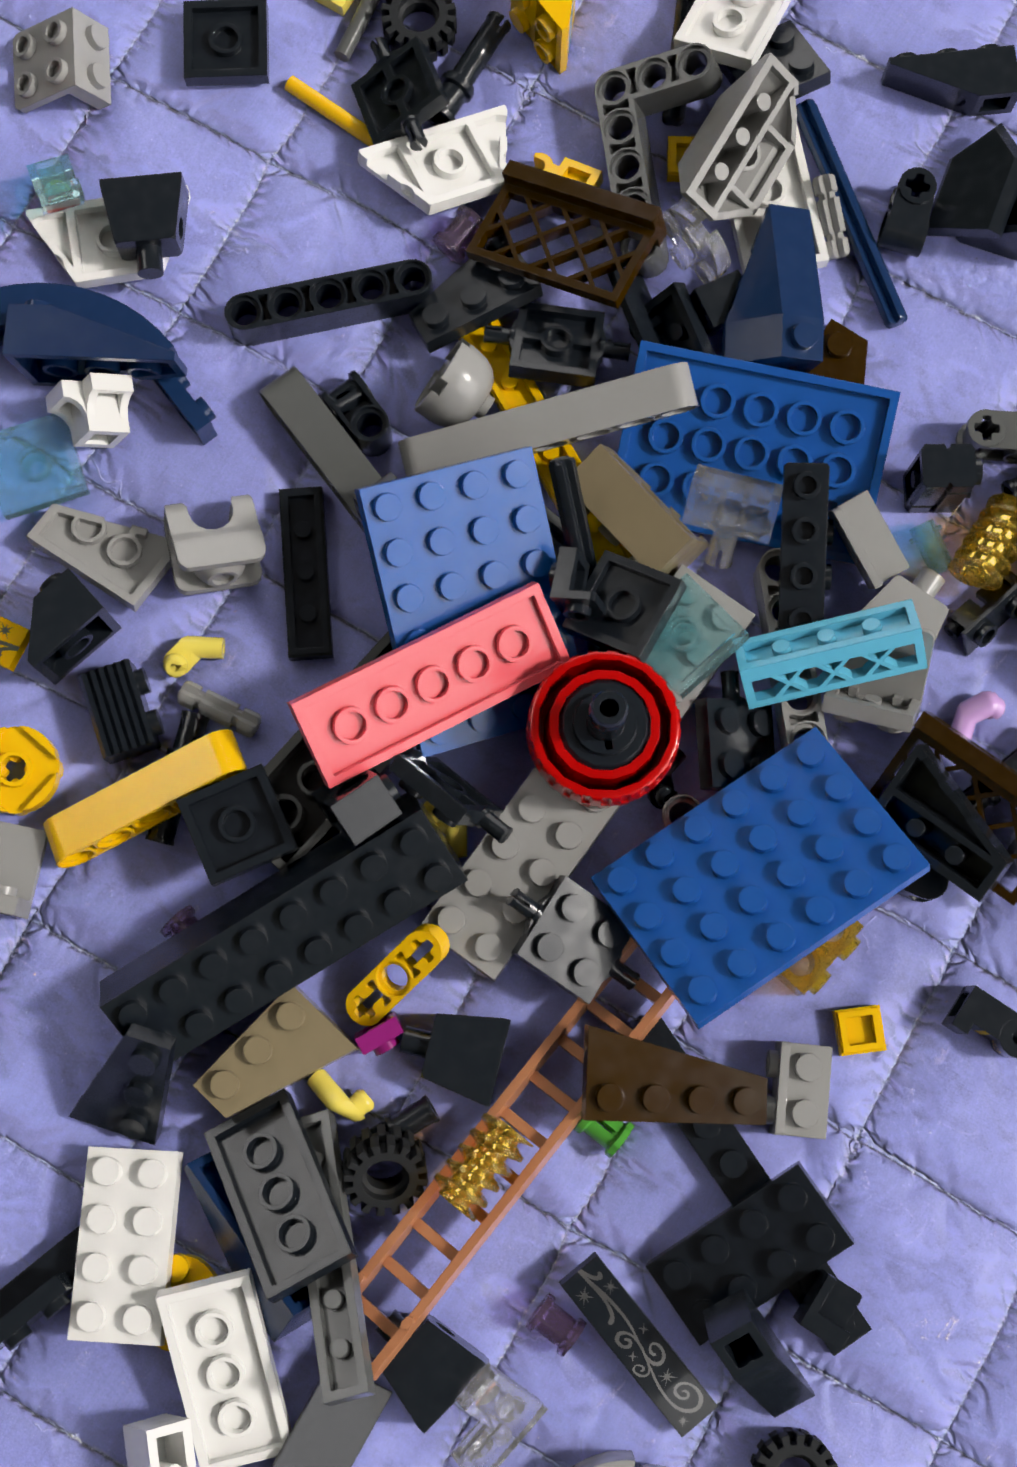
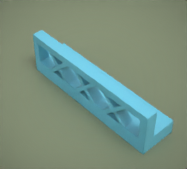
[733,599,928,710]

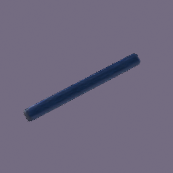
[796,99,907,329]

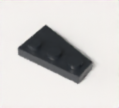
[69,1023,177,1145]

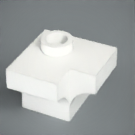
[45,372,134,448]

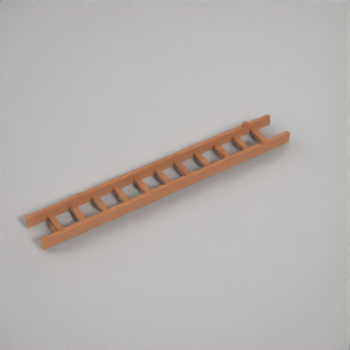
[358,937,676,1381]

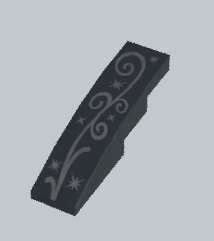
[559,1252,718,1437]

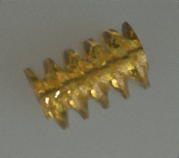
[947,493,1017,591]
[433,1113,534,1222]

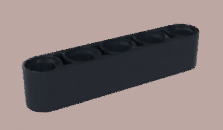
[224,259,433,346]

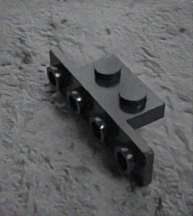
[607,268,716,355]
[777,462,834,631]
[0,1225,80,1351]

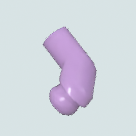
[952,691,1006,740]

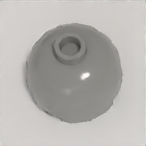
[414,338,495,427]

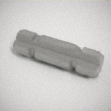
[812,174,850,260]
[177,681,261,737]

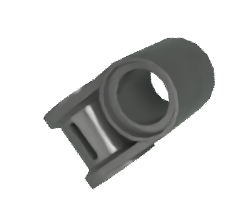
[955,409,1017,464]

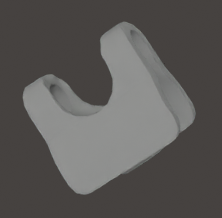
[164,494,266,595]

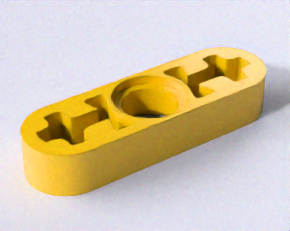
[346,923,450,1026]

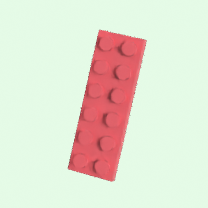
[287,581,570,789]

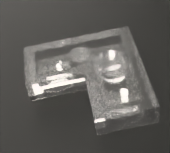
[450,1362,548,1467]

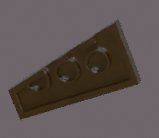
[581,1024,768,1125]

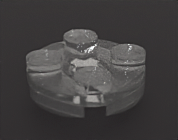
[662,199,731,284]

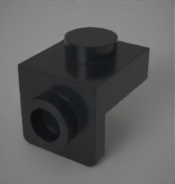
[549,546,607,621]

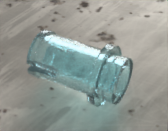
[909,519,957,574]

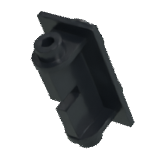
[944,570,1017,656]

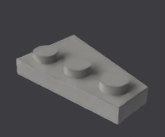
[26,503,171,612]

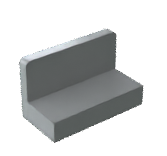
[828,490,910,589]

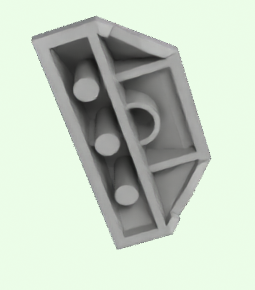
[678,53,799,222]

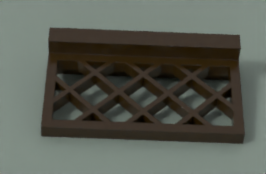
[465,160,667,309]
[870,711,1017,906]

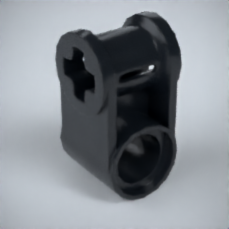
[876,167,937,257]
[318,370,393,457]

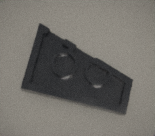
[409,233,543,353]

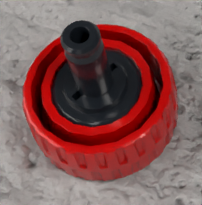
[526,650,681,808]

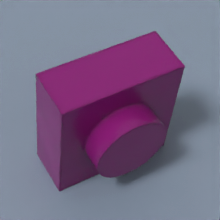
[355,1011,404,1056]

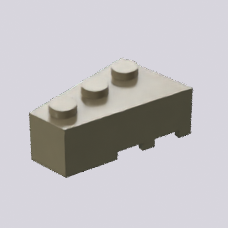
[577,444,710,576]
[193,986,360,1118]

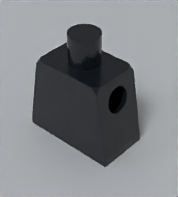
[99,172,189,279]
[399,1013,511,1107]
[375,1309,489,1433]

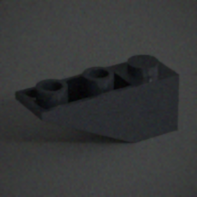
[881,44,1017,117]
[703,1288,815,1418]

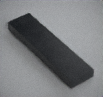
[279,486,334,661]

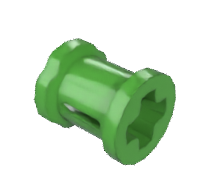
[573,1119,635,1158]

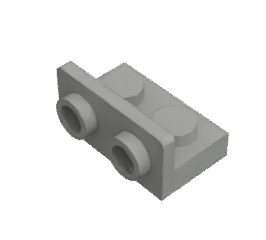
[766,1041,833,1139]

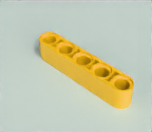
[43,729,248,868]

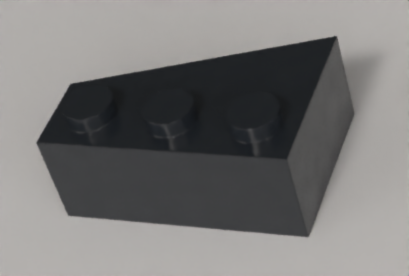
[878,744,1014,902]

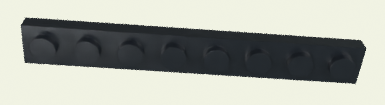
[643,1018,872,1356]

